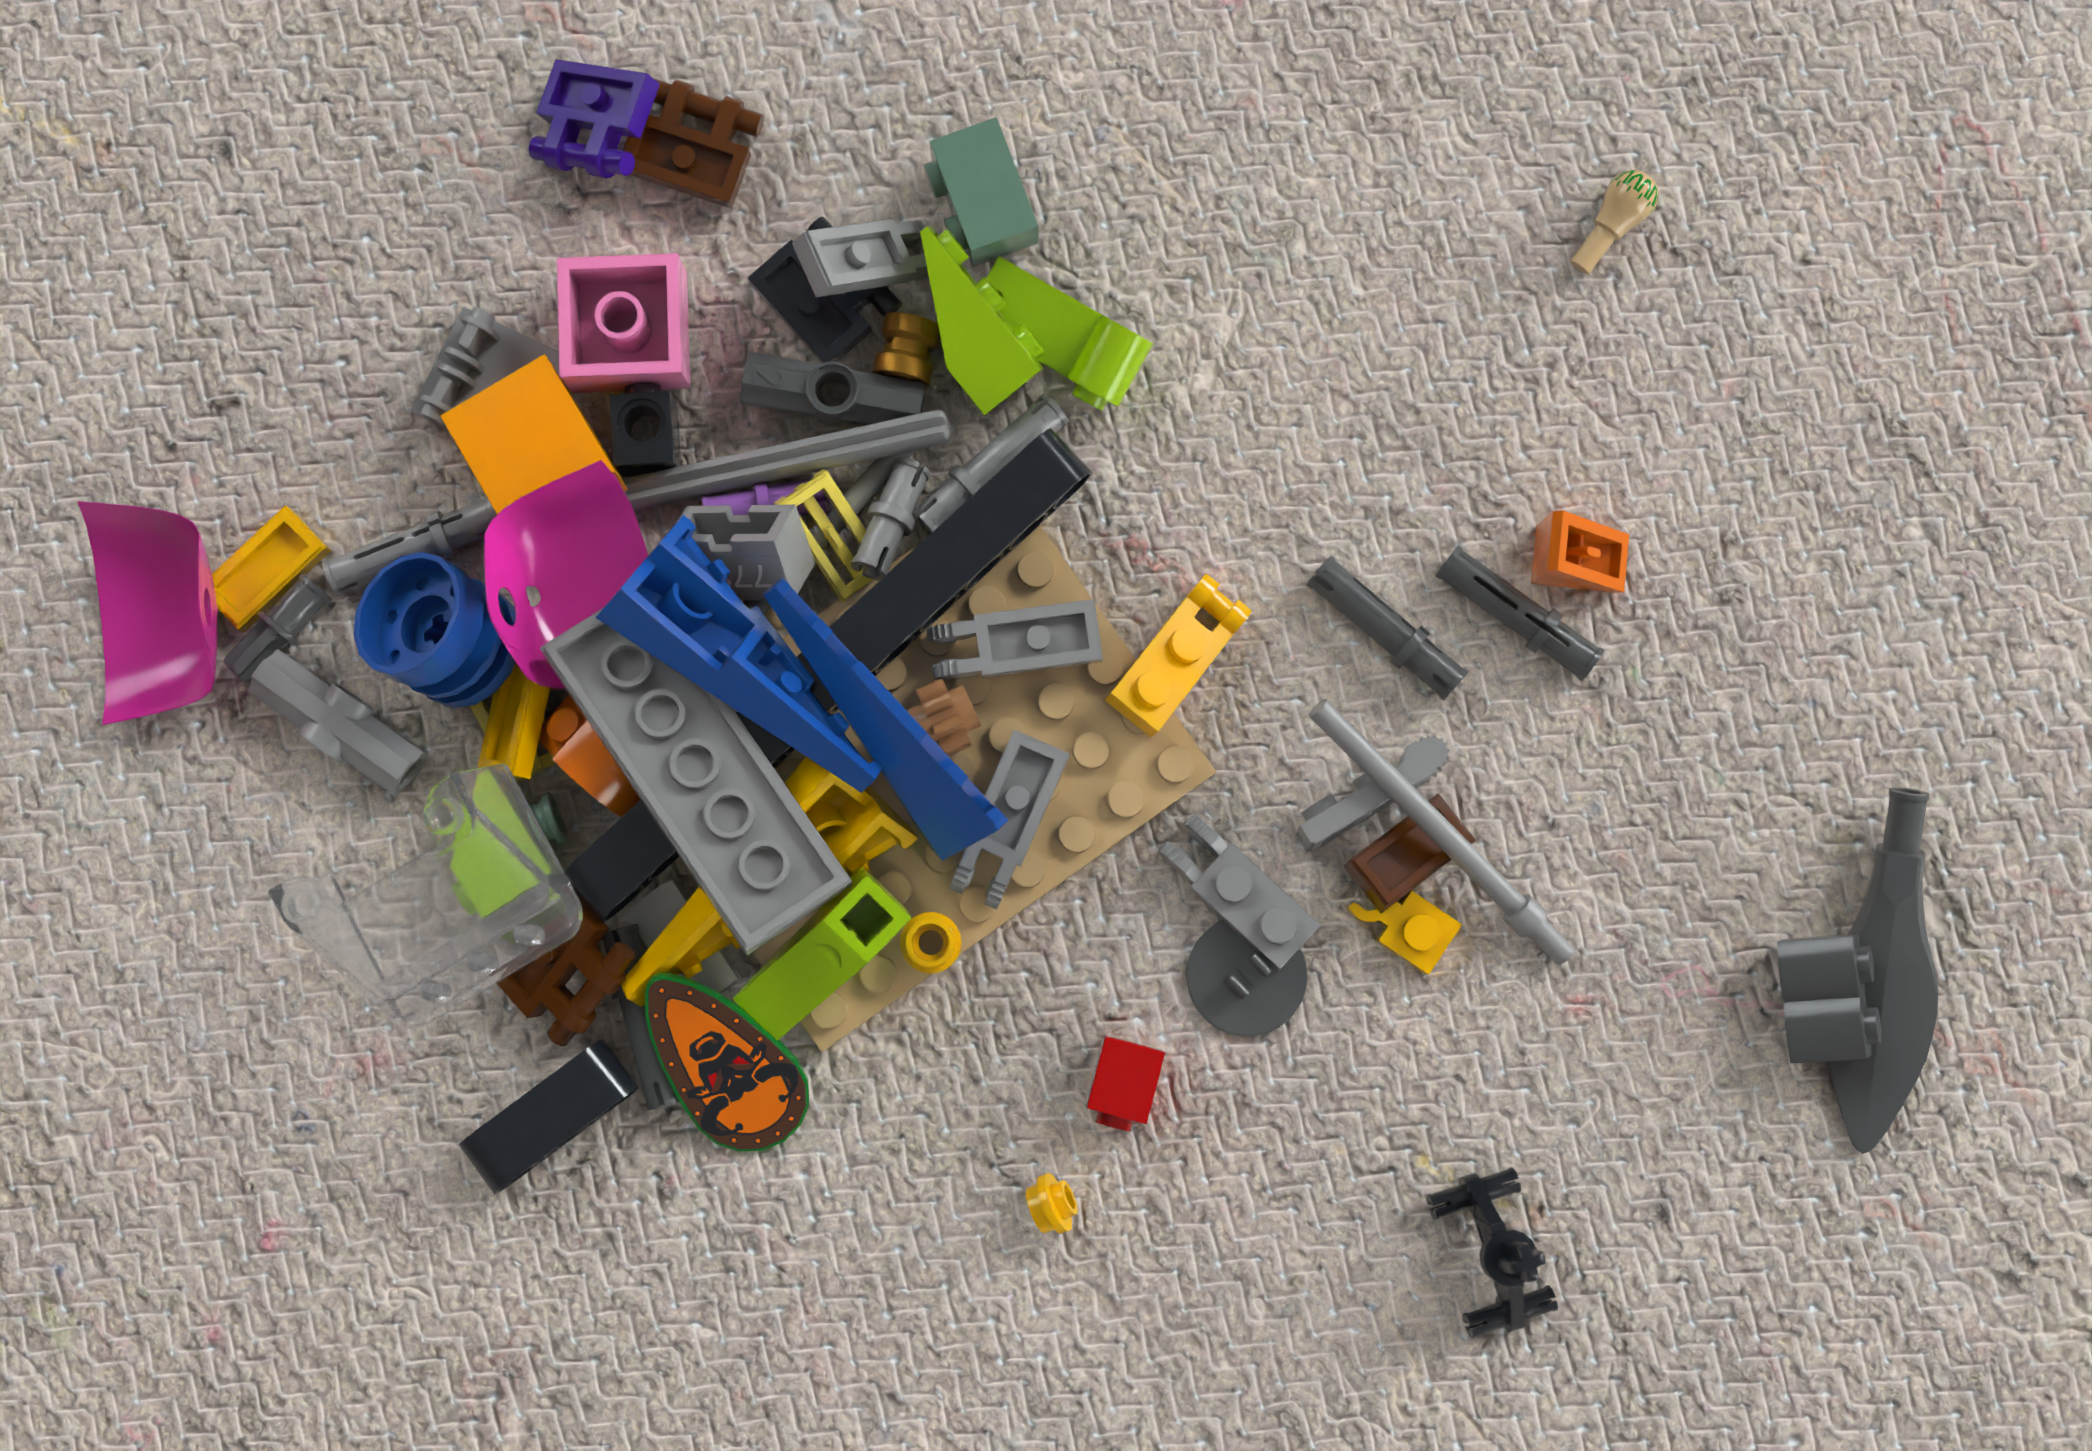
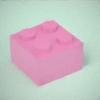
[557,253,691,393]

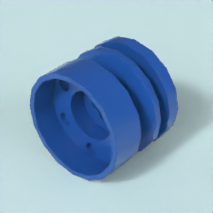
[353,552,516,708]

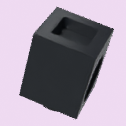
[609,383,682,477]

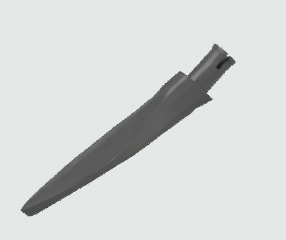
[1828,787,1938,1154]

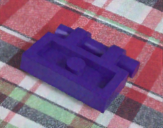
[528,59,660,179]

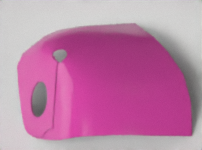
[484,460,648,689]
[77,501,218,726]

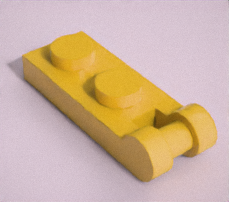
[1104,573,1252,738]

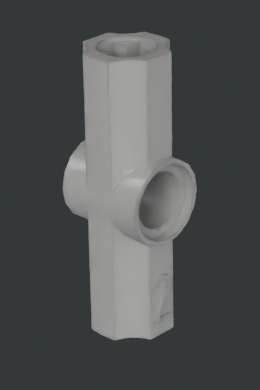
[247,649,428,796]

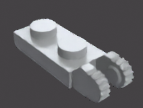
[792,219,928,297]
[927,599,1103,680]
[949,729,1070,910]
[1296,735,1450,853]
[1158,814,1321,971]

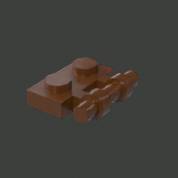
[623,78,764,209]
[490,886,636,1046]

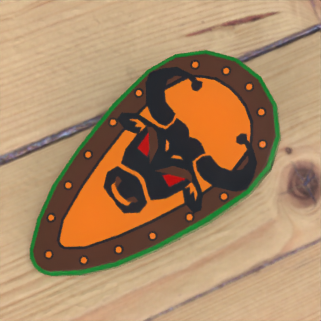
[645,972,809,1152]

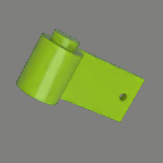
[987,256,1153,411]

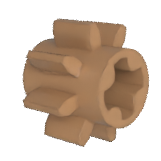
[907,678,981,756]

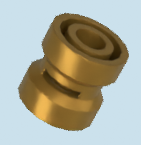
[872,312,941,388]

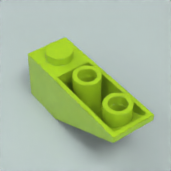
[920,226,1044,415]
[732,866,911,1041]

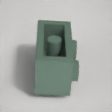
[923,117,1039,267]

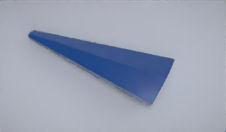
[595,515,883,793]
[763,577,1009,861]

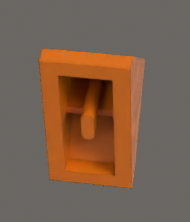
[1531,510,1629,593]

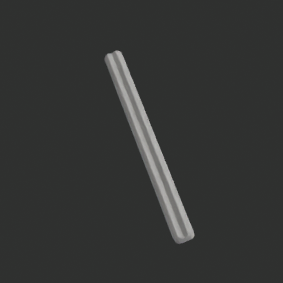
[622,410,950,511]

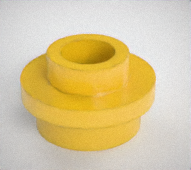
[900,912,962,973]
[1026,1173,1078,1234]

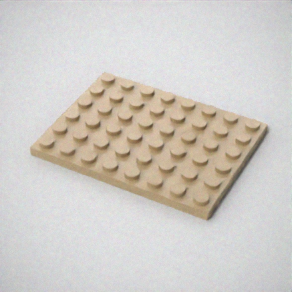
[733,526,1217,1053]

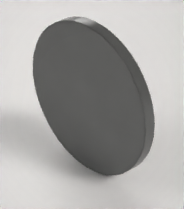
[1186,920,1307,1036]

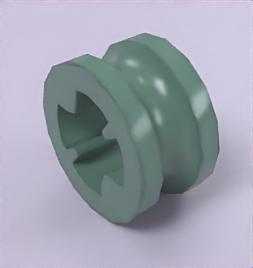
[519,792,568,853]

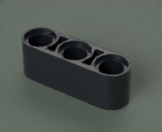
[459,1039,639,1195]

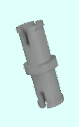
[851,457,931,581]

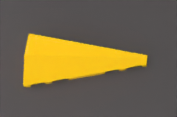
[621,757,918,1007]

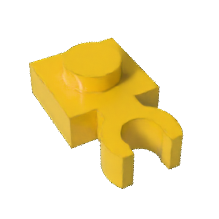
[1347,891,1462,975]

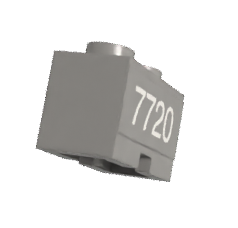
[676,504,815,600]

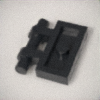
[747,216,902,363]

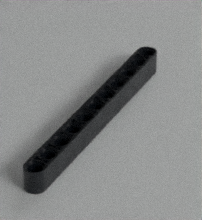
[561,428,1093,922]

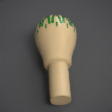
[1570,169,1659,275]

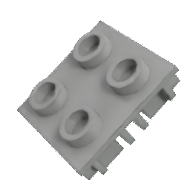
[410,306,559,430]

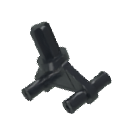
[1426,1167,1558,1339]

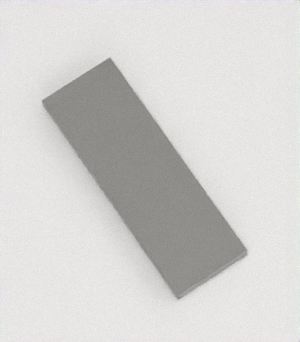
[540,608,852,955]

